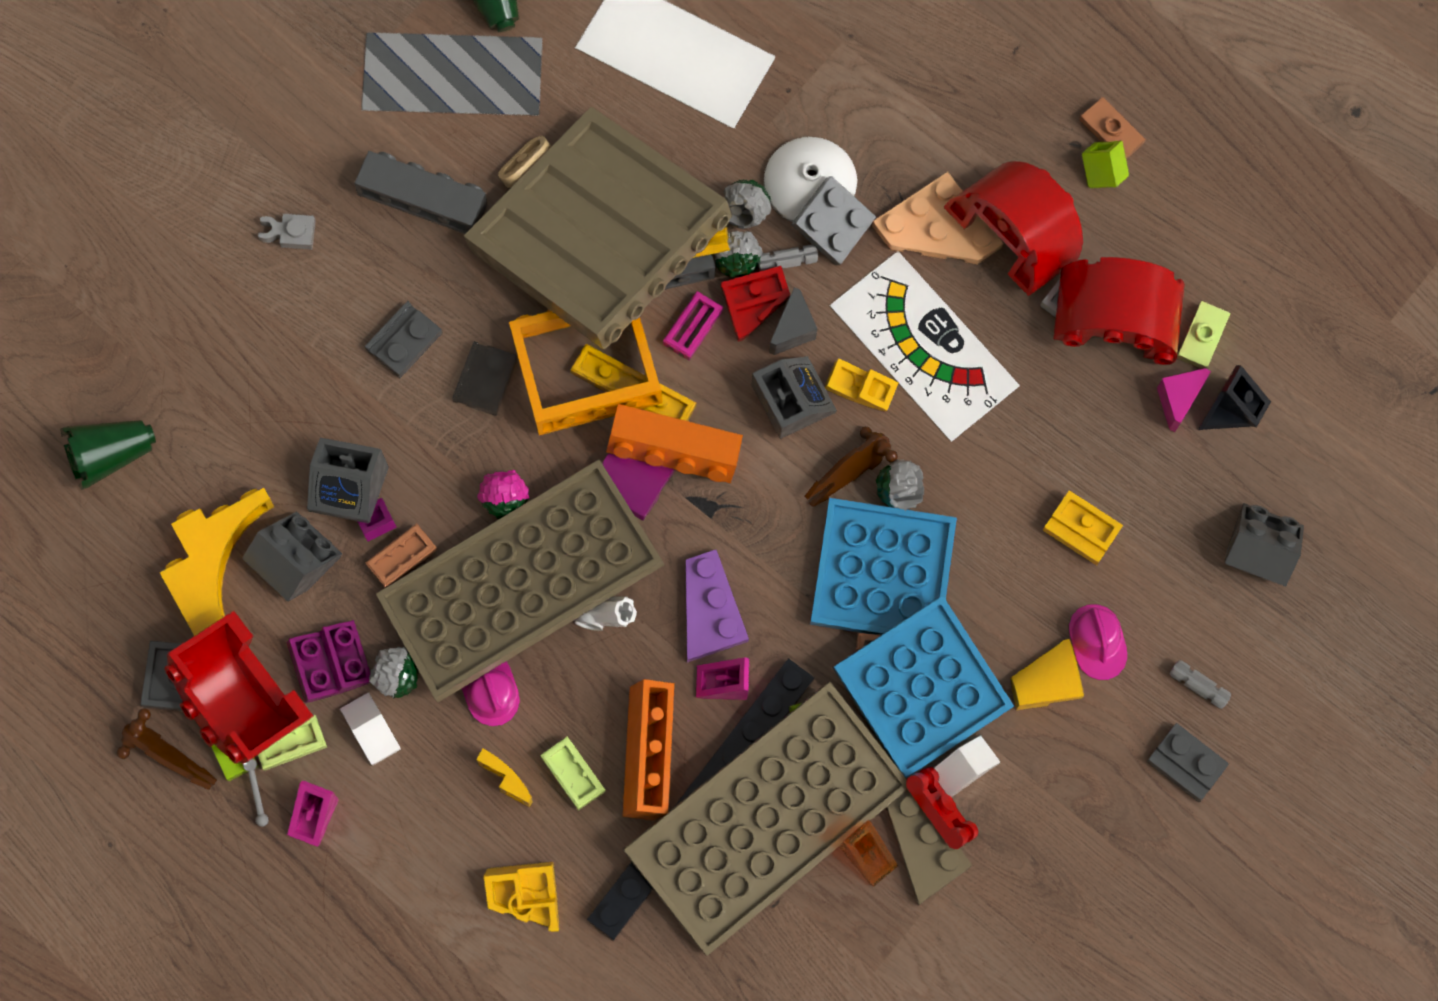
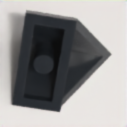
[1198,365,1271,430]

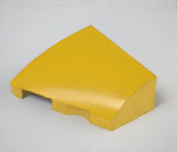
[1010,639,1084,710]
[484,862,559,932]

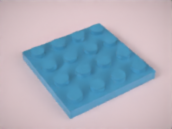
[810,498,957,635]
[832,596,1014,778]

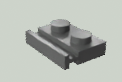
[365,301,443,378]
[1146,723,1229,802]

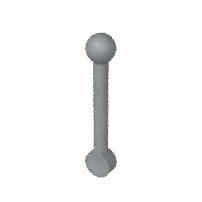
[243,759,269,827]

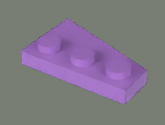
[686,550,749,663]

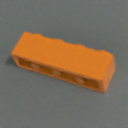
[606,404,743,484]
[623,679,675,821]

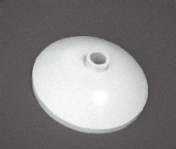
[764,137,857,222]

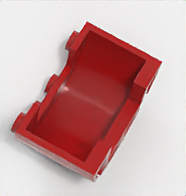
[943,161,1083,296]
[1053,257,1184,365]
[164,611,313,764]

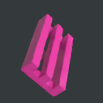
[663,291,723,360]

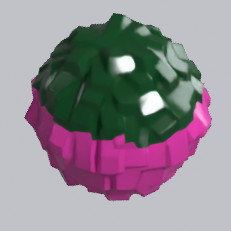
[477,470,530,519]

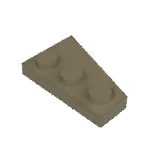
[886,789,972,906]

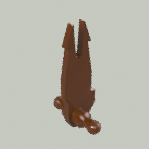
[804,426,898,507]
[117,708,217,790]

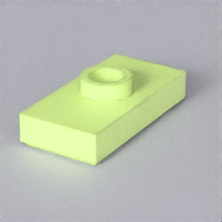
[1177,301,1231,369]
[258,715,327,771]
[540,736,606,811]

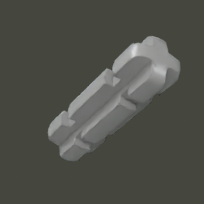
[757,244,818,272]
[1170,660,1231,709]

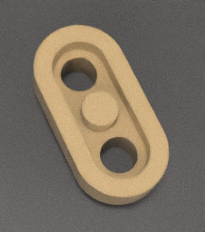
[498,136,552,188]

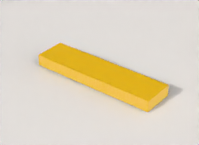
[570,344,697,421]

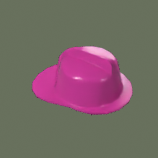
[1069,604,1127,680]
[462,661,520,726]

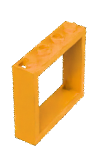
[509,310,663,435]

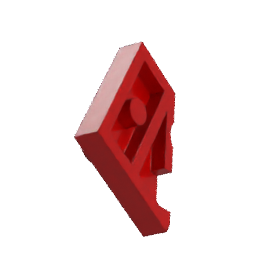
[721,266,790,342]

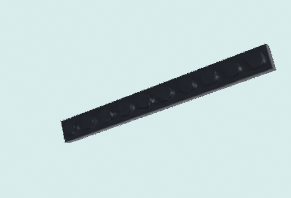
[587,658,815,941]

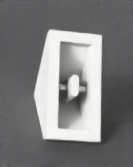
[340,692,401,766]
[935,736,1000,797]

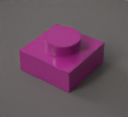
[357,498,397,542]

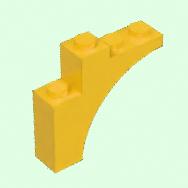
[160,488,274,636]

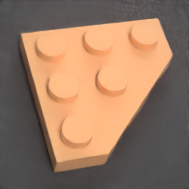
[872,172,1003,264]

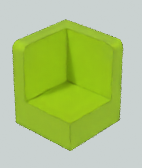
[1082,141,1129,188]

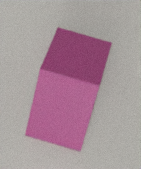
[1157,368,1211,432]
[696,657,749,700]
[287,780,339,847]

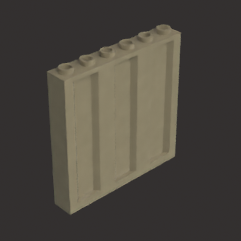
[464,107,732,350]

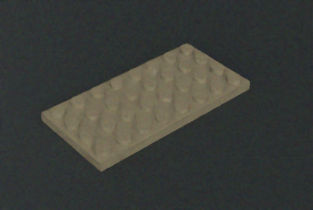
[376,460,664,702]
[622,682,907,956]

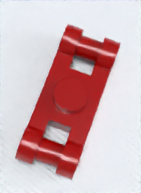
[906,767,978,849]

